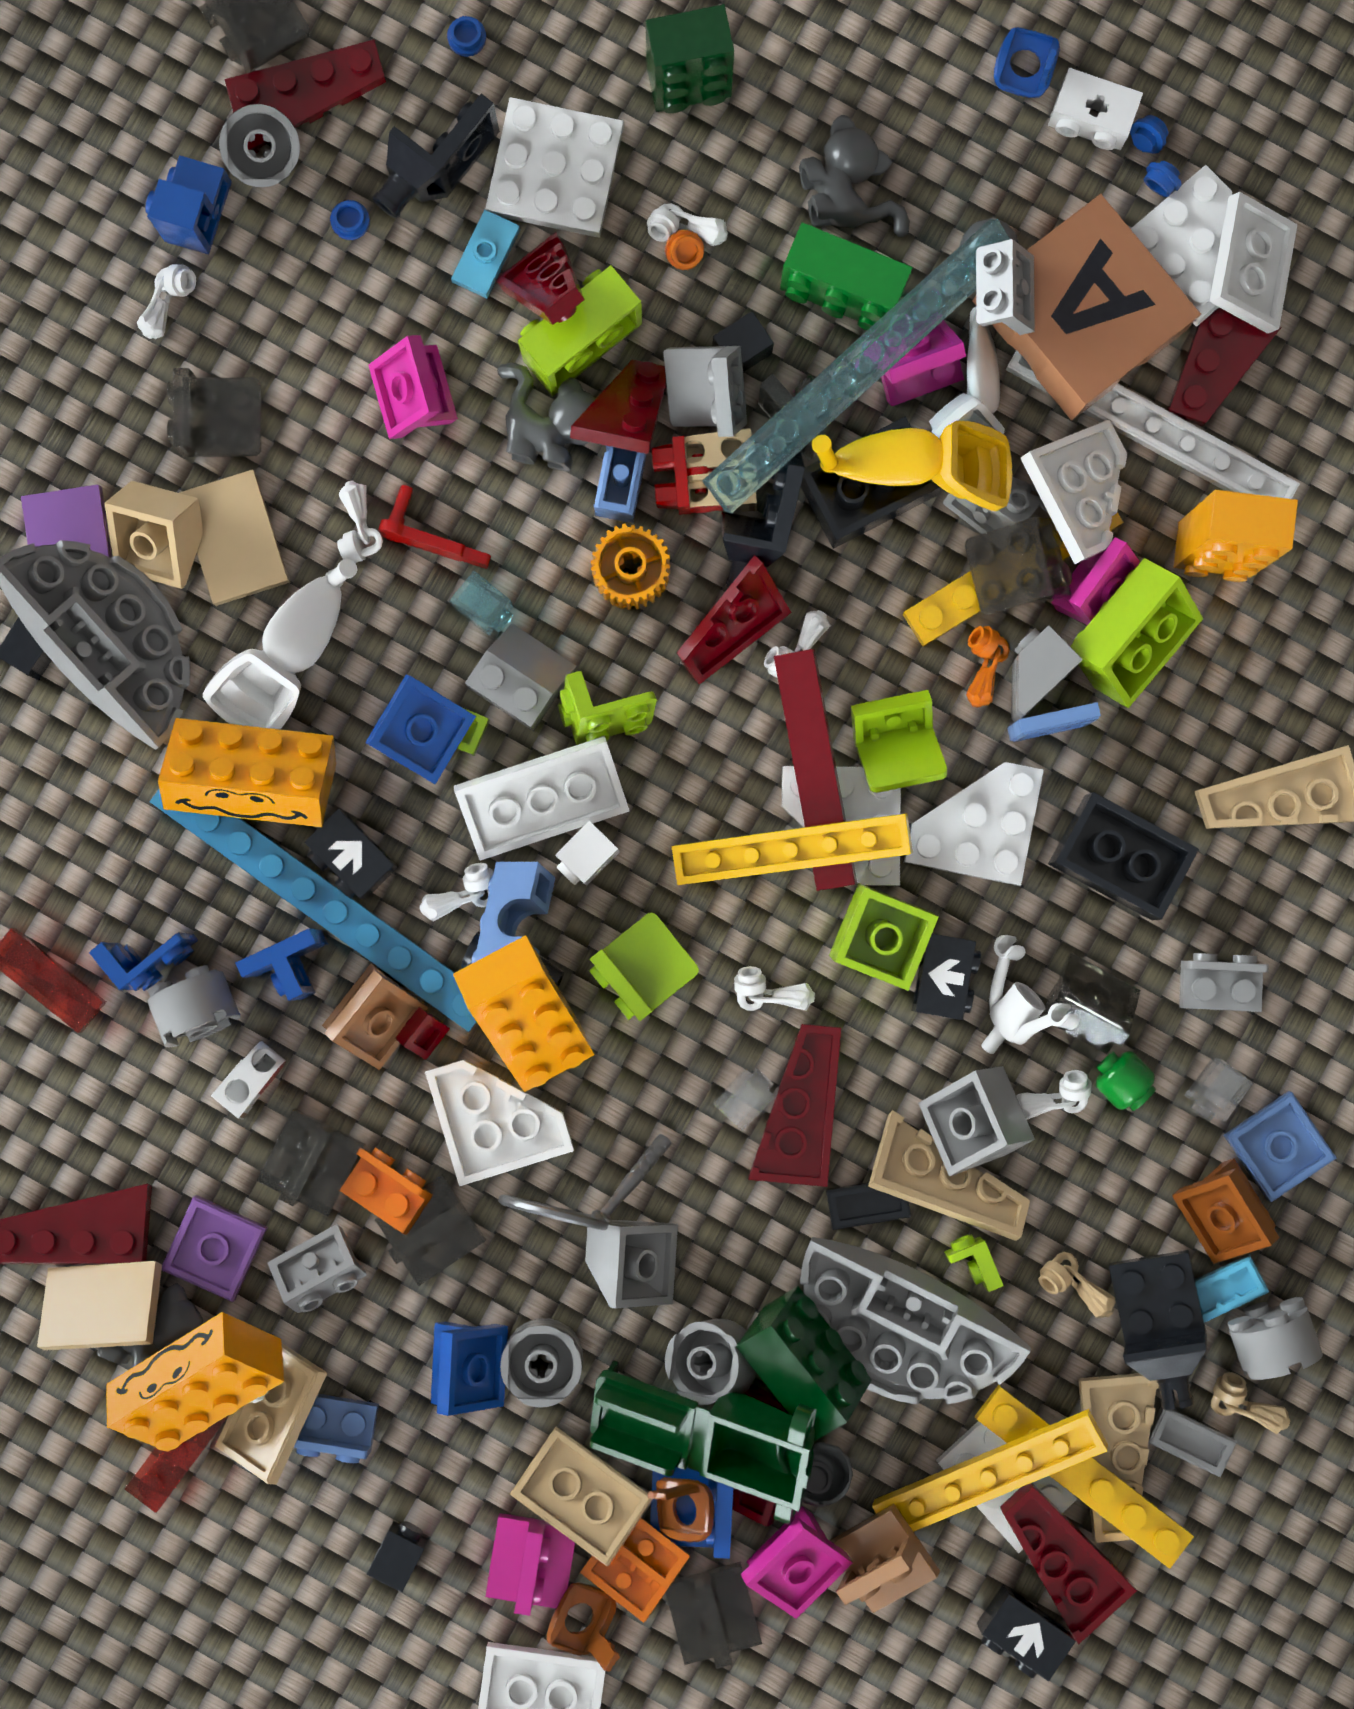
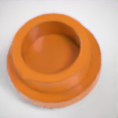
[665,230,704,270]

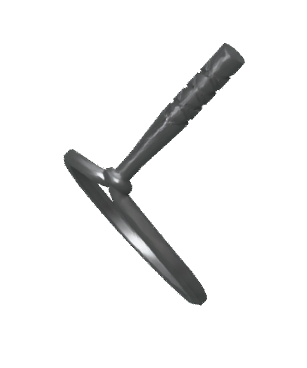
[498,1134,672,1230]

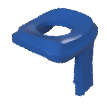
[994,27,1060,98]

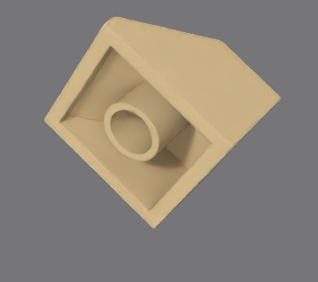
[105,481,203,589]

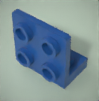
[89,932,198,991]
[650,1467,733,1559]

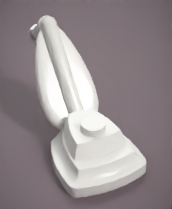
[929,307,1005,438]
[203,559,357,729]

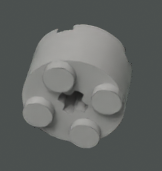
[219,104,300,187]
[147,965,241,1047]
[1228,1297,1323,1380]
[500,1318,584,1408]
[665,1319,756,1405]

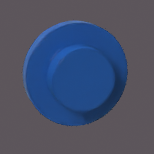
[447,16,486,57]
[1130,115,1168,154]
[1143,161,1182,197]
[330,200,370,240]

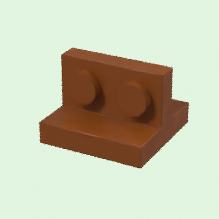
[1172,1158,1280,1264]

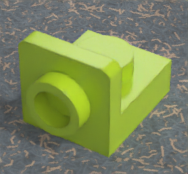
[944,1234,1004,1292]

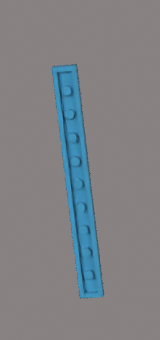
[150,789,477,1032]

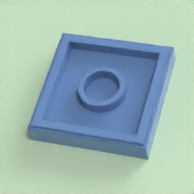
[1007,702,1101,742]
[1224,1091,1336,1202]

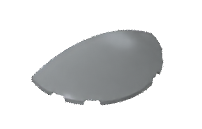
[0,540,190,750]
[800,1237,1031,1404]

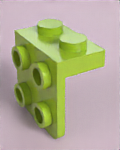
[558,671,657,745]
[851,690,947,793]
[589,913,699,1021]

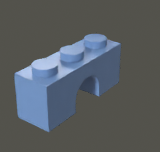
[472,862,555,963]

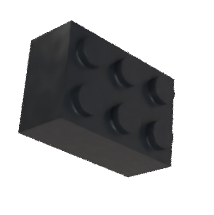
[801,416,941,549]
[1048,792,1199,921]

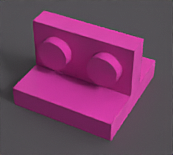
[866,314,967,407]
[368,335,458,439]
[1051,538,1140,625]
[740,1506,853,1619]
[485,1513,575,1616]

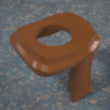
[648,1477,715,1542]
[547,1583,620,1672]

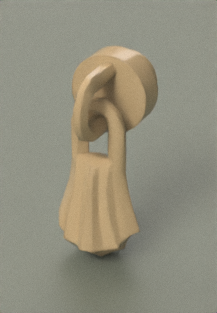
[1038,1252,1116,1318]
[1211,1372,1290,1435]

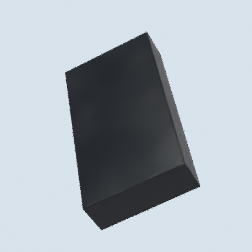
[826,1182,911,1230]

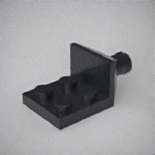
[372,93,500,219]
[720,445,805,588]
[1109,1250,1207,1410]

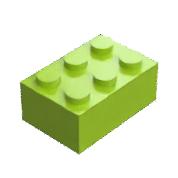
[518,265,642,397]
[1070,558,1204,708]

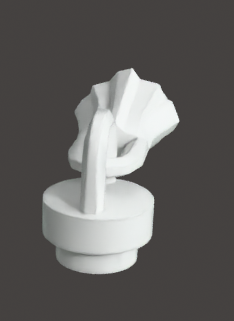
[647,203,728,246]
[137,264,196,339]
[337,481,383,563]
[764,610,831,678]
[420,863,494,921]
[734,966,815,1011]
[1016,1070,1092,1120]

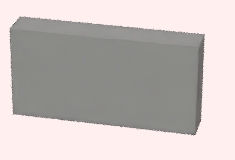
[1148,1405,1237,1478]

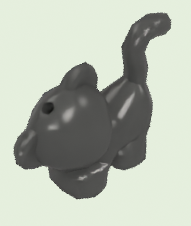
[799,115,910,238]
[497,363,596,471]
[97,1283,203,1368]

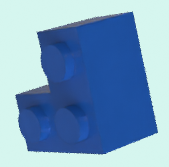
[145,155,232,255]

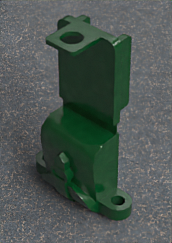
[590,1360,816,1525]

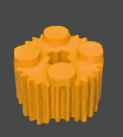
[591,524,670,610]

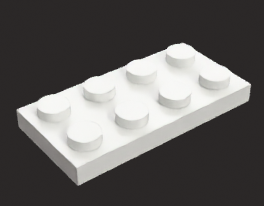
[454,736,629,861]

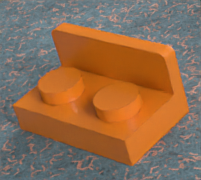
[339,1147,433,1235]

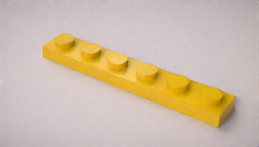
[902,512,1124,647]
[671,813,913,885]
[974,1384,1194,1569]
[872,1409,1108,1532]

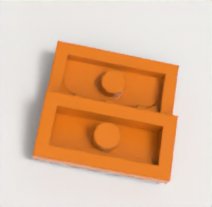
[580,1518,691,1623]

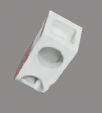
[211,1041,286,1120]

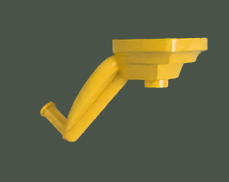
[811,421,1013,511]

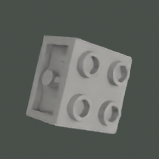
[663,346,747,437]

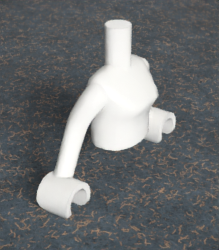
[981,935,1080,1054]

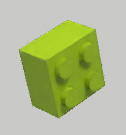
[829,883,939,991]

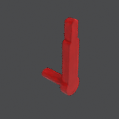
[378,485,491,569]

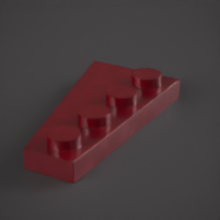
[224,39,386,153]
[495,232,585,325]
[748,1024,841,1187]
[0,1183,152,1265]
[1000,1483,1137,1645]

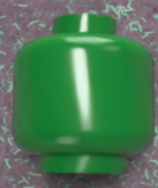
[1096,1051,1156,1111]

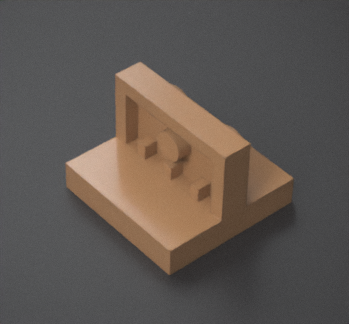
[322,963,428,1070]
[830,1504,940,1613]

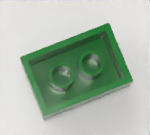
[780,222,913,333]

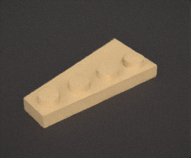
[1194,745,1354,829]
[868,1110,1030,1241]
[1078,1373,1159,1543]

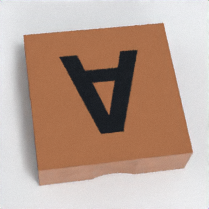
[972,194,1201,421]

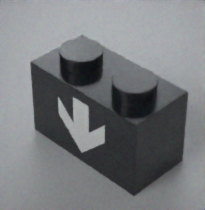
[304,809,398,900]
[911,934,981,1020]
[977,1584,1076,1682]

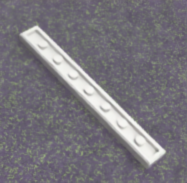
[1006,350,1300,499]

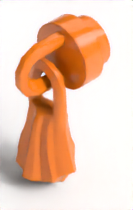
[966,626,1010,708]

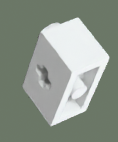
[1048,68,1143,150]
[555,821,620,885]

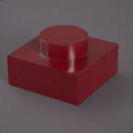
[395,1007,450,1060]

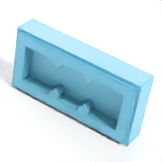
[451,209,520,299]
[1195,1254,1269,1323]

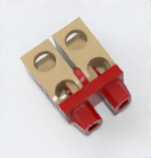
[652,428,757,515]

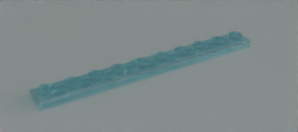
[702,219,1010,513]

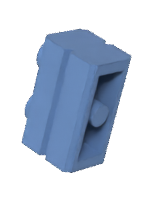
[594,446,647,523]

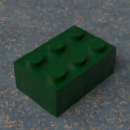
[645,4,734,113]
[736,1286,872,1441]

